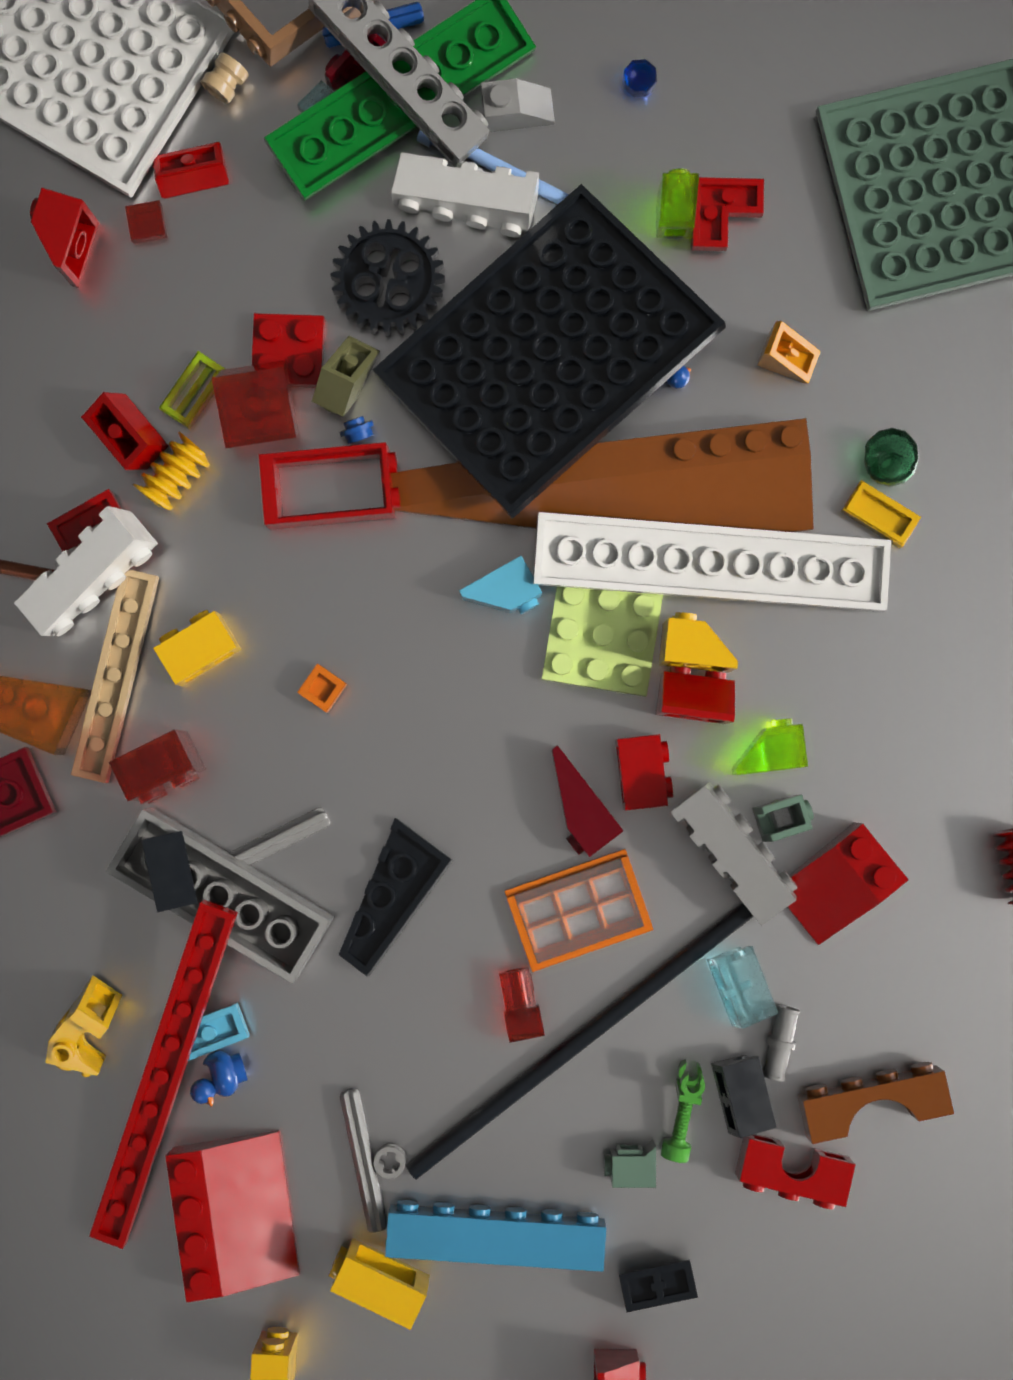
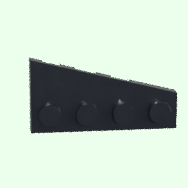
[339,818,453,976]

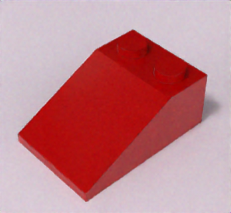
[787,822,909,945]

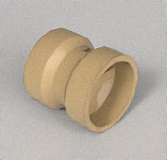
[200,52,249,104]

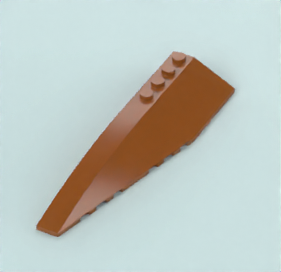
[391,418,814,532]

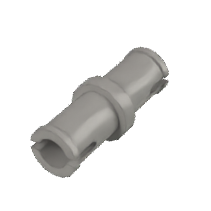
[763,1005,800,1082]

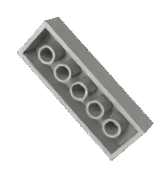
[106,807,335,984]

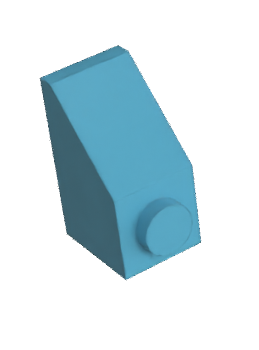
[459,556,542,615]

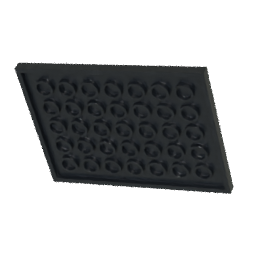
[372,184,726,519]

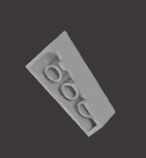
[670,782,798,926]

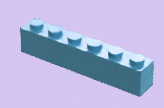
[385,1200,606,1272]

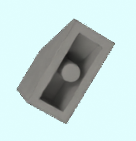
[481,78,555,132]

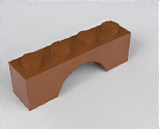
[797,1062,954,1144]

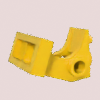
[45,975,122,1077]

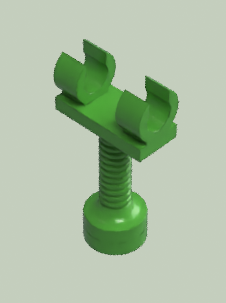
[661,1059,705,1163]

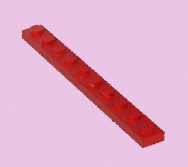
[89,900,238,1249]

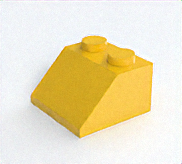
[658,612,738,673]

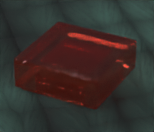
[125,200,168,244]

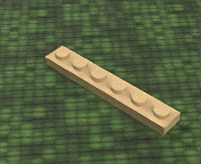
[71,569,159,783]

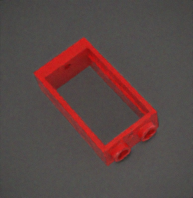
[259,442,401,530]

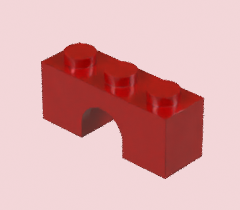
[735,1134,856,1210]

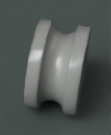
[373,1143,407,1179]

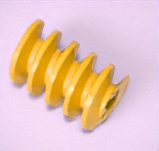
[132,431,210,510]

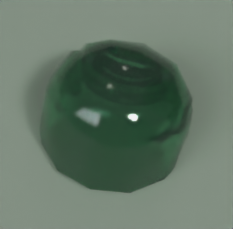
[864,428,919,487]

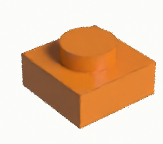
[297,663,348,713]

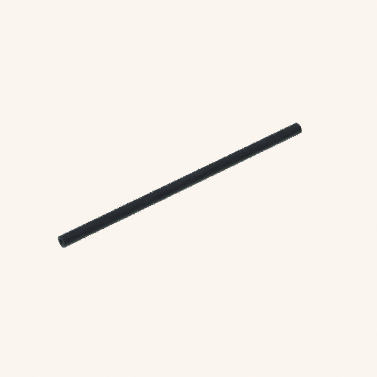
[406,903,754,1180]

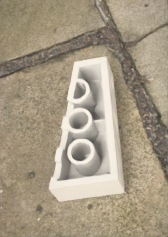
[391,152,539,237]
[14,506,158,637]

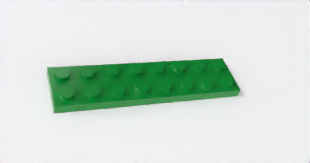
[264,0,536,201]

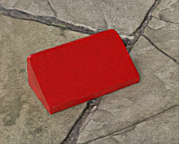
[153,142,229,198]

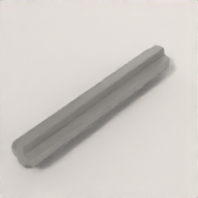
[229,807,330,866]
[340,1089,387,1233]

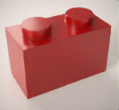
[81,392,169,470]
[615,734,673,811]

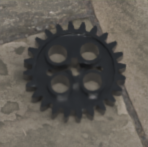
[330,219,445,336]

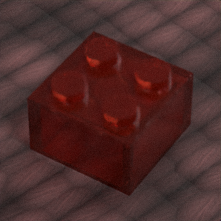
[212,360,298,449]
[109,729,206,805]

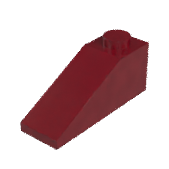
[551,745,624,857]

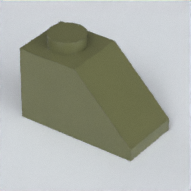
[311,336,380,417]

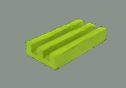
[159,351,229,430]

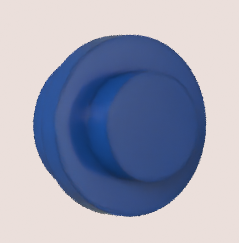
[339,416,374,444]

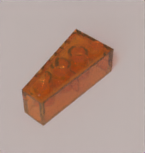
[0,676,92,755]

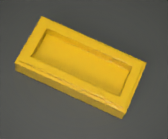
[841,480,921,548]

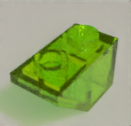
[656,168,699,238]

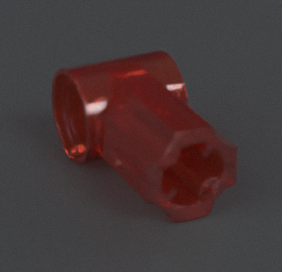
[499,967,545,1043]

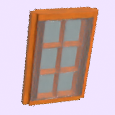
[505,849,654,972]

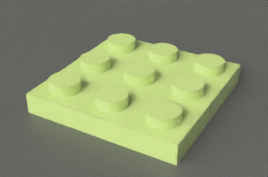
[542,587,663,697]

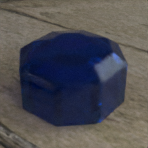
[623,59,657,97]

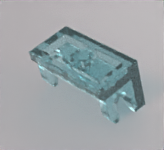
[706,946,778,1029]

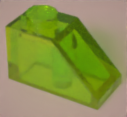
[731,718,808,775]

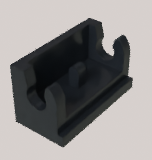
[142,831,198,913]
[711,1055,777,1138]
[619,1260,698,1313]

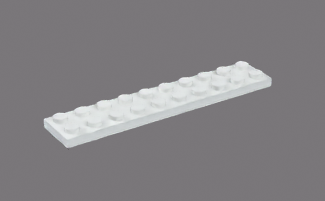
[533,512,891,612]

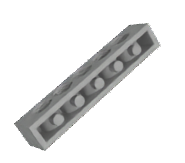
[308,0,490,167]

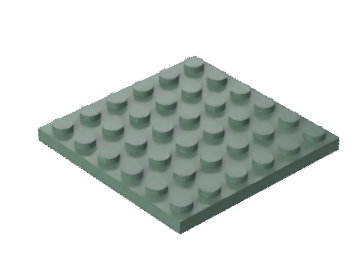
[815,59,1013,311]

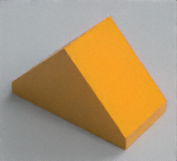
[757,321,820,383]

